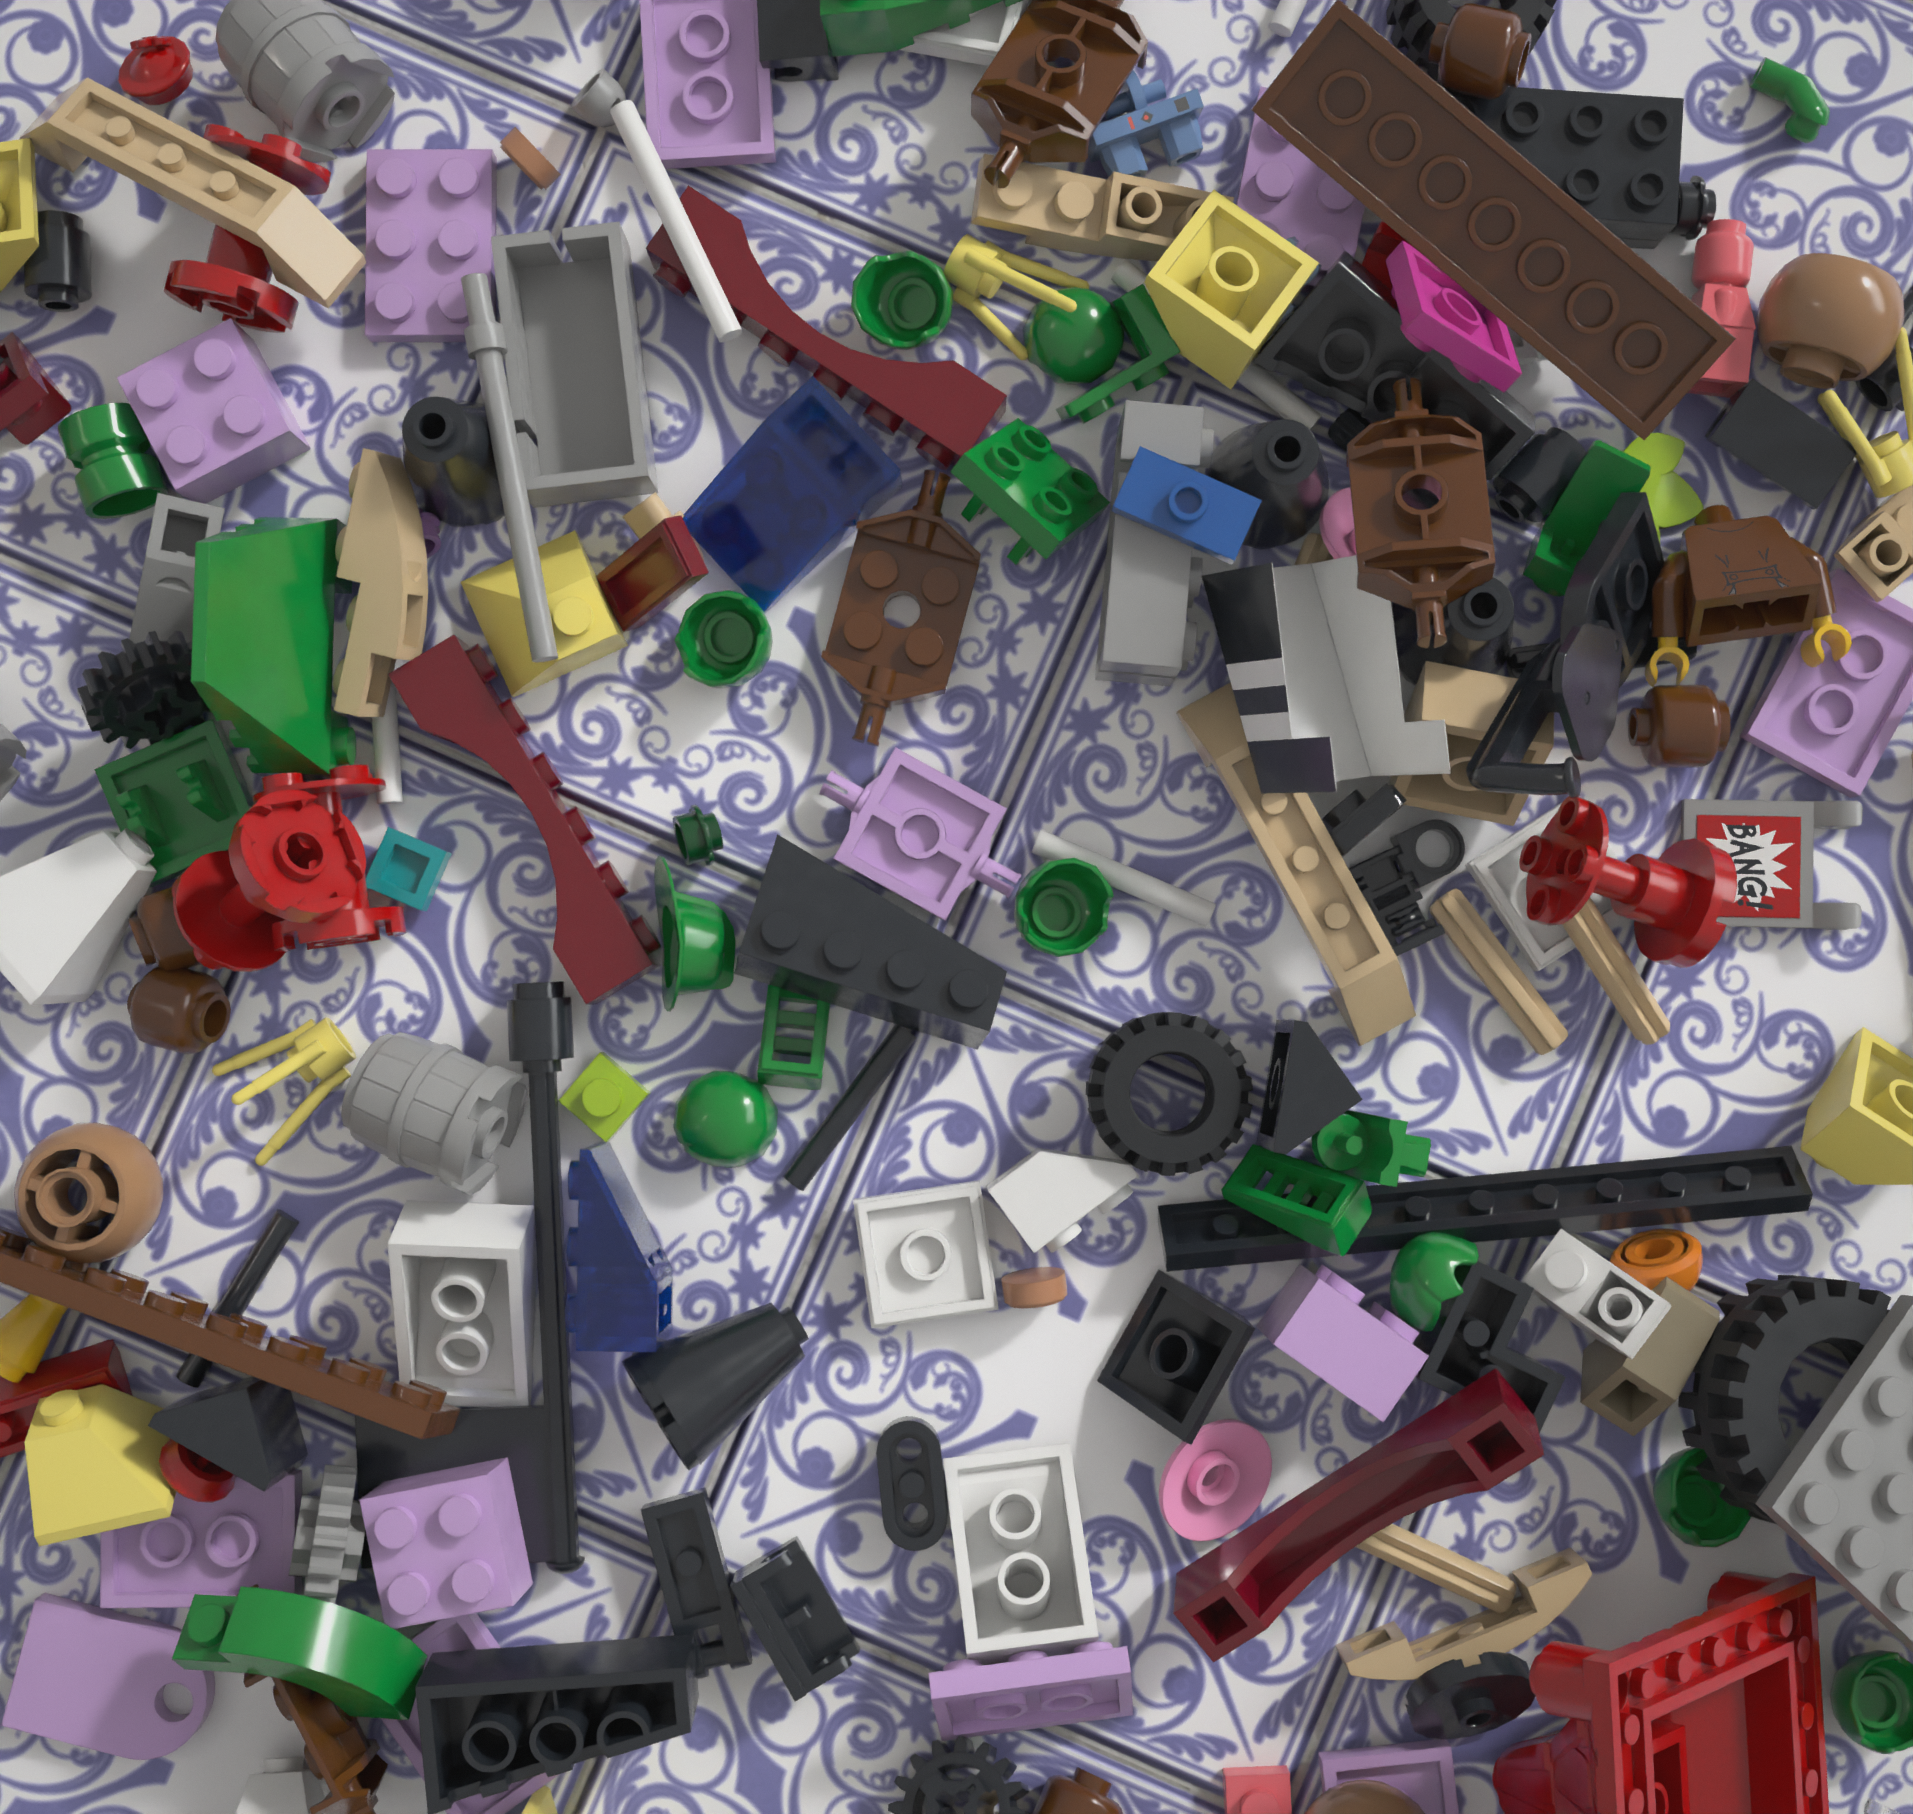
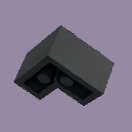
[1414,1261,1566,1433]

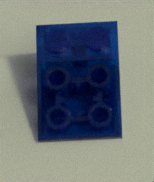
[683,376,902,613]
[565,1142,674,1352]

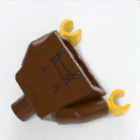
[1645,505,1852,687]

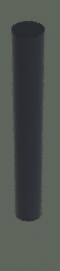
[783,1024,917,1191]
[176,1209,299,1388]

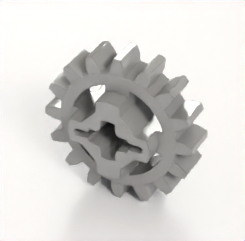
[288,1464,365,1604]

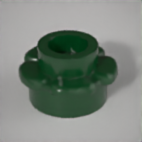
[673,805,723,866]

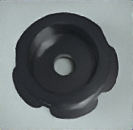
[1669,176,1716,240]

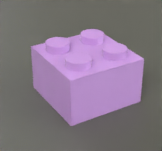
[117,318,311,504]
[1256,1264,1429,1422]
[360,1457,533,1629]

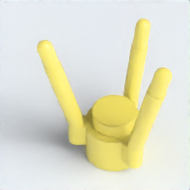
[943,234,1089,360]
[1817,327,1913,498]
[212,1017,356,1166]

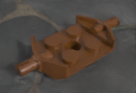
[971,0,1148,188]
[1346,378,1496,648]
[821,470,981,746]
[236,1584,388,1814]

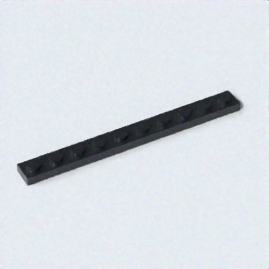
[1158,1146,1813,1272]

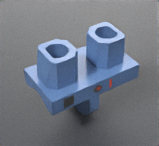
[1088,71,1204,177]

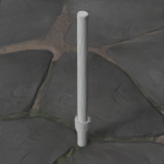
[461,273,558,663]

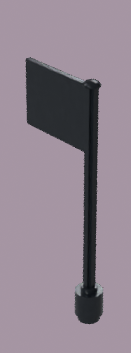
[355,981,585,1574]

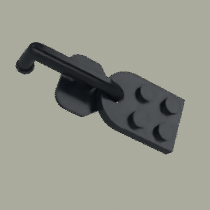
[1466,492,1665,799]

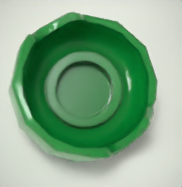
[851,250,953,350]
[1023,287,1124,384]
[674,590,773,689]
[1014,858,1114,957]
[673,1071,778,1168]
[1389,1232,1479,1331]
[1653,1447,1751,1548]
[1830,1650,1913,1754]

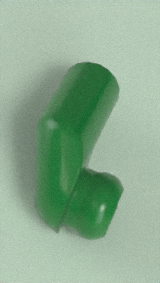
[1749,57,1830,143]

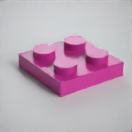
[1386,241,1522,393]

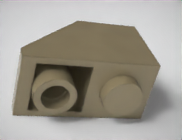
[1580,1277,1720,1437]

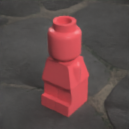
[1688,219,1756,398]

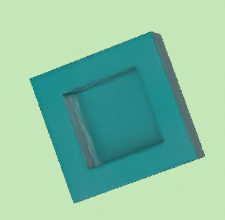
[366,827,452,912]

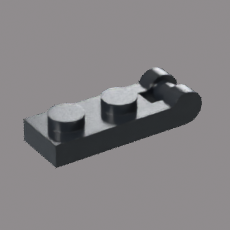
[641,1487,752,1680]

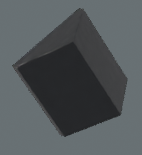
[1256,1020,1363,1154]
[1097,1269,1255,1445]
[148,1376,308,1492]

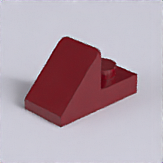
[0,332,72,445]

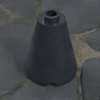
[402,397,520,527]
[1205,419,1329,550]
[1392,577,1514,686]
[621,1302,809,1470]

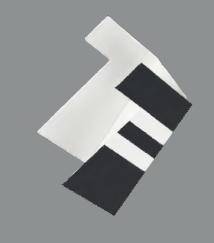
[1202,555,1451,794]

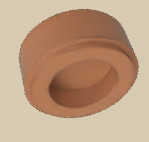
[500,127,561,190]
[1001,1267,1068,1308]

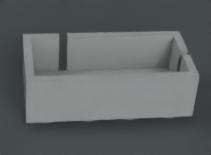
[491,222,659,508]
[1095,400,1214,686]

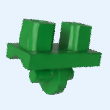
[1312,1110,1431,1187]

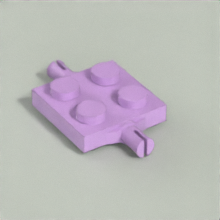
[819,747,1022,921]

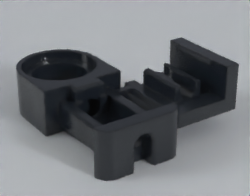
[1348,819,1465,956]

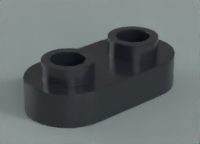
[876,1416,947,1551]

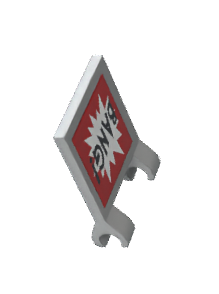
[1681,799,1863,930]

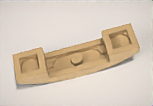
[1335,1548,1592,1680]

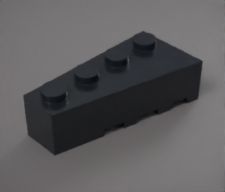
[1253,250,1536,481]
[734,834,1007,1050]
[415,1634,699,1814]

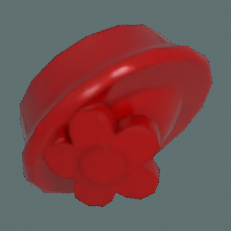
[118,36,193,105]
[159,1439,236,1503]

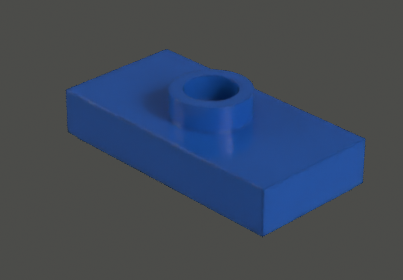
[1111,446,1262,565]

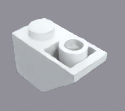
[987,1148,1139,1253]
[1522,1229,1672,1359]

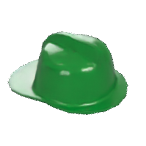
[654,856,736,1012]

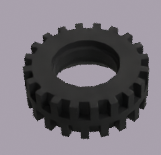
[1678,1275,1891,1524]

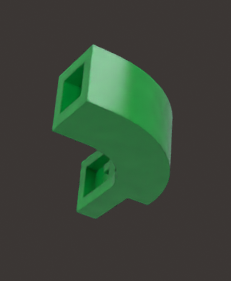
[172,1586,428,1720]

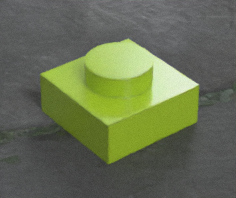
[558,1052,651,1142]

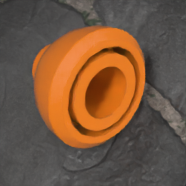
[1610,1229,1703,1292]

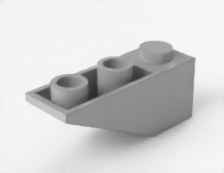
[129,493,225,644]

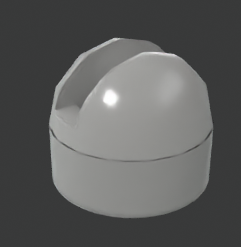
[571,69,626,128]

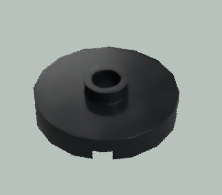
[1405,1651,1536,1740]

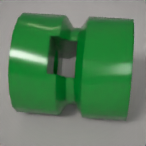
[57,403,168,519]

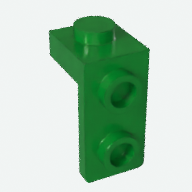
[1056,284,1180,424]
[1523,440,1651,597]

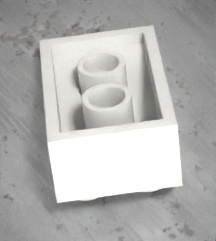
[387,1200,537,1407]
[943,1442,1099,1666]

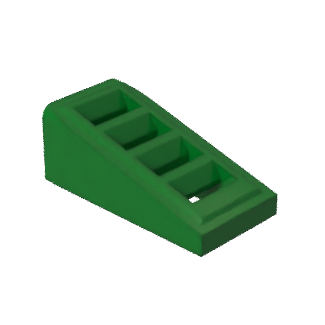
[757,984,830,1090]
[1221,1144,1372,1257]

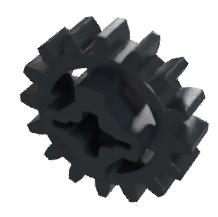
[77,631,211,749]
[888,1736,1031,1814]

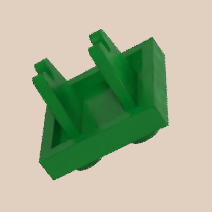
[950,418,1111,565]
[94,719,254,887]

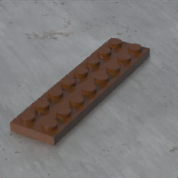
[1251,0,1736,441]
[0,1226,461,1439]

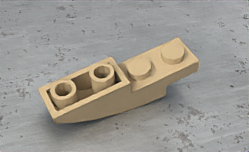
[971,154,1234,261]
[333,448,428,717]

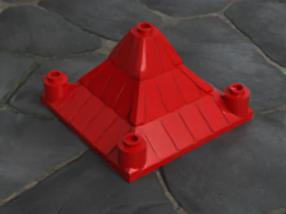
[1492,1571,1829,1814]

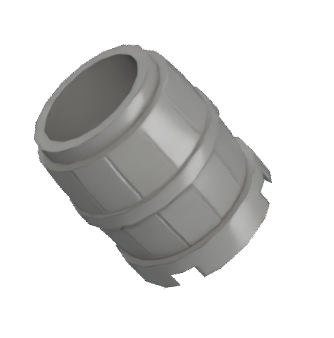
[215,0,395,162]
[341,1032,527,1195]

